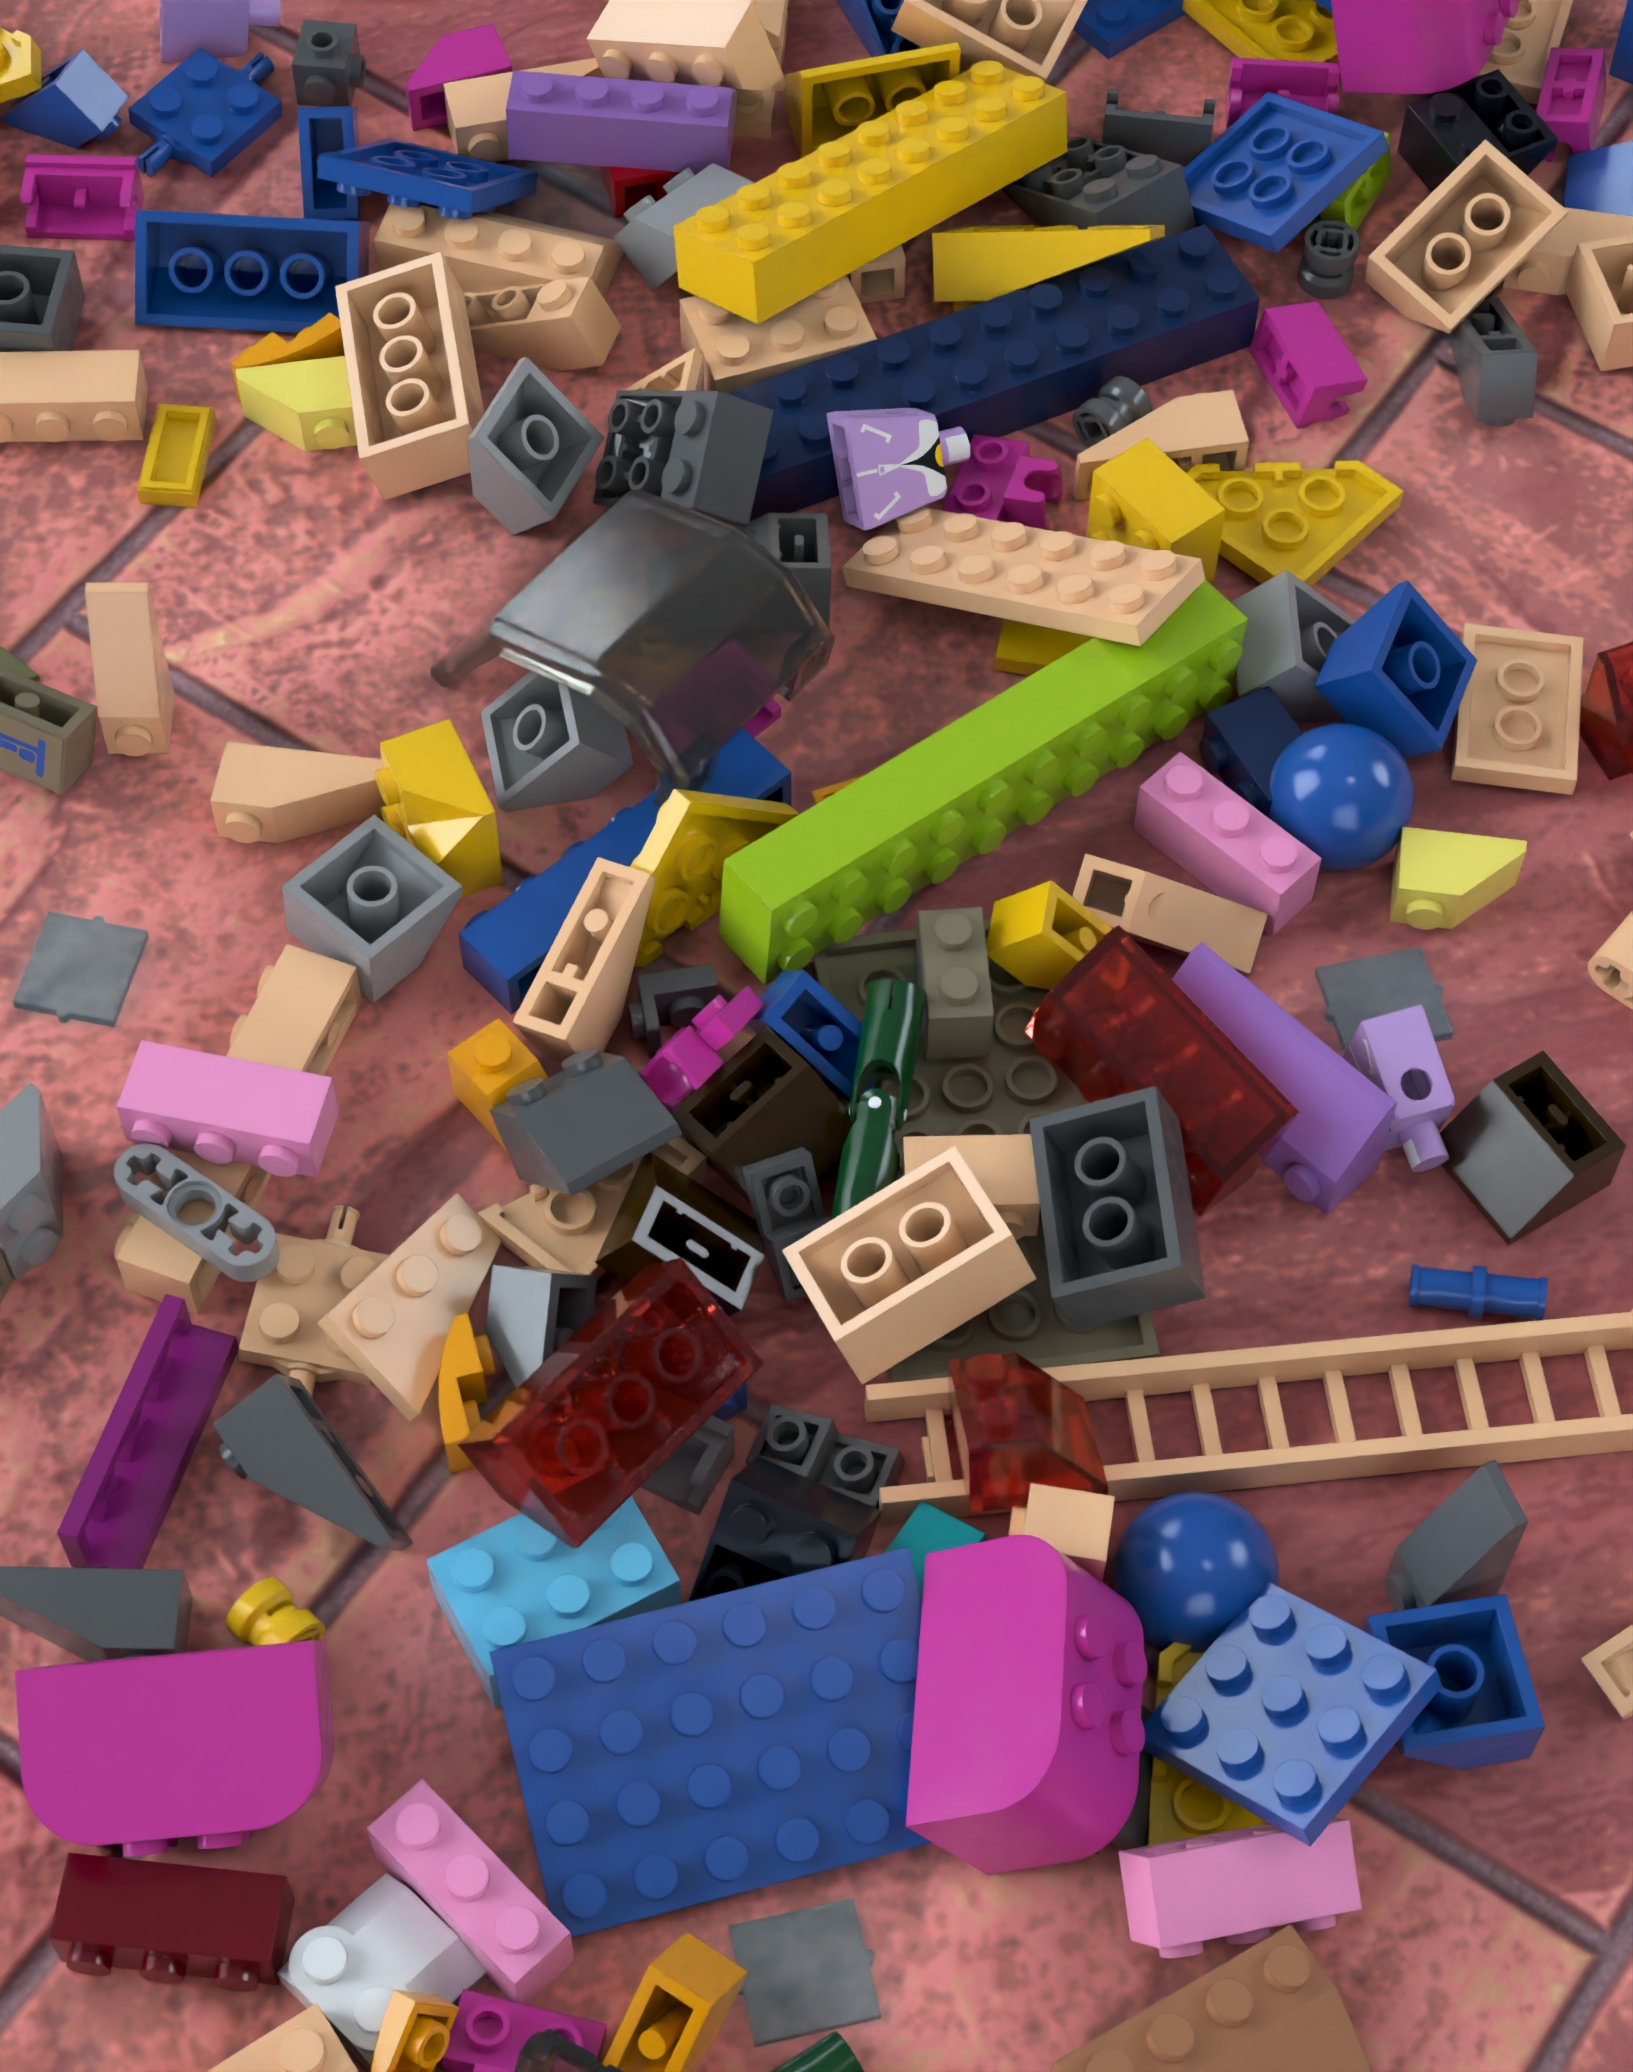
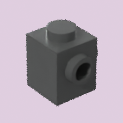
[292,20,366,107]

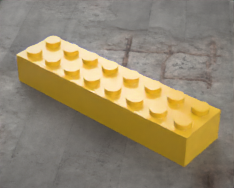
[673,60,1067,324]

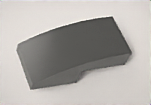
[742,1147,831,1302]
[745,1404,905,1510]

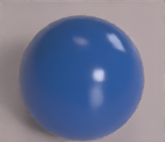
[1269,723,1414,871]
[1112,1491,1280,1653]

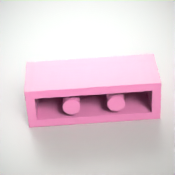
[1133,751,1322,936]
[117,1040,339,1178]
[367,1779,575,2005]
[1118,1817,1362,1958]

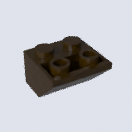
[671,1026,852,1204]
[1440,1050,1626,1246]
[595,1152,765,1320]

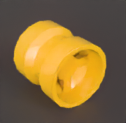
[225,1576,325,1646]

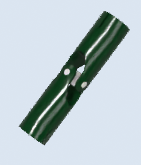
[831,979,926,1220]

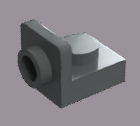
[628,964,717,1059]

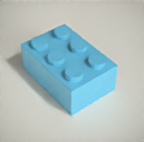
[426,1467,681,1708]

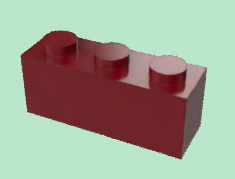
[49,1852,295,1992]

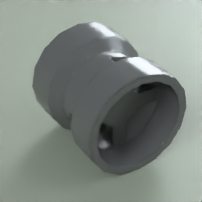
[1298,220,1360,299]
[1072,376,1152,448]

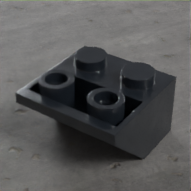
[1397,69,1558,193]
[689,1456,882,1602]

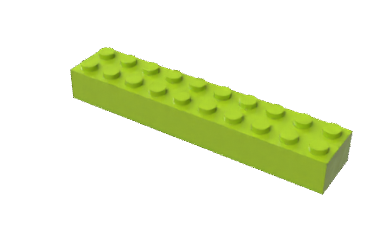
[718,580,1248,986]

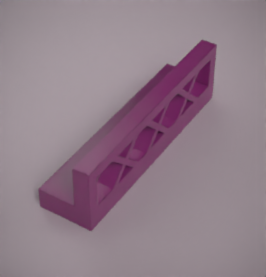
[57,1294,239,1569]

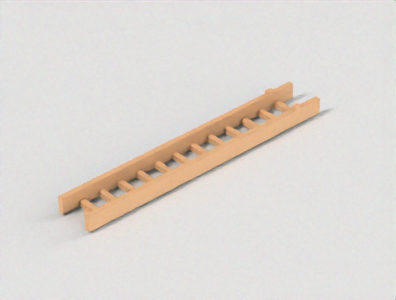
[864,1308,1633,1525]

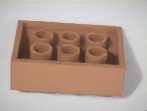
[1049,1924,1372,2072]

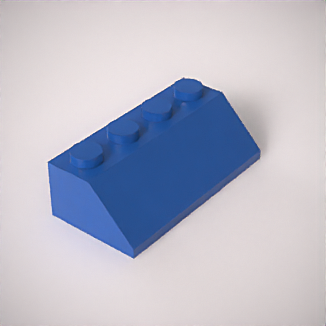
[135,210,370,333]

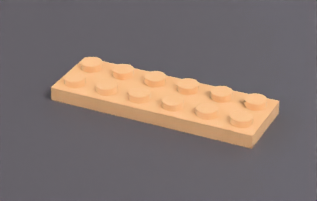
[842,506,1205,646]

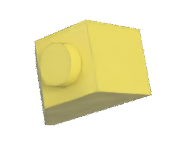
[235,356,357,452]
[1390,827,1527,930]

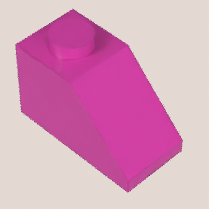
[406,23,513,131]

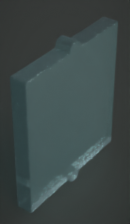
[13,912,149,1027]
[1315,947,1454,1053]
[729,1898,881,2047]

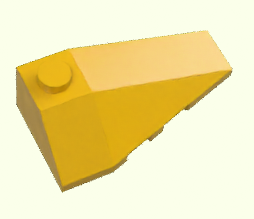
[932,225,1165,312]

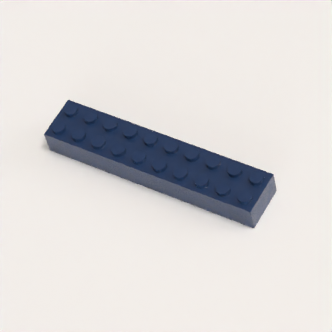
[726,224,1260,521]

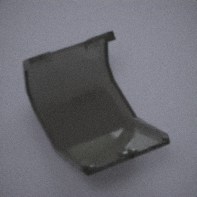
[430,489,835,808]

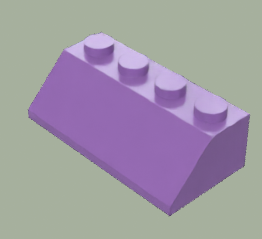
[506,71,738,174]
[1137,942,1397,1215]

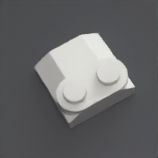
[277,1873,488,2071]

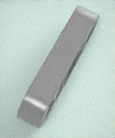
[114,1143,280,1282]

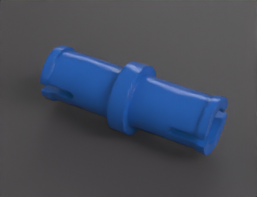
[1408,1264,1547,1320]

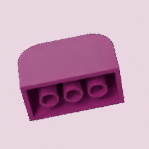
[1331,0,1519,94]
[906,1535,1147,1875]
[15,1639,335,1857]

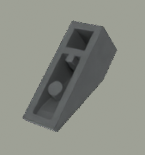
[1448,298,1538,426]
[212,1373,413,1551]
[1384,1460,1528,1612]
[0,1567,193,1662]

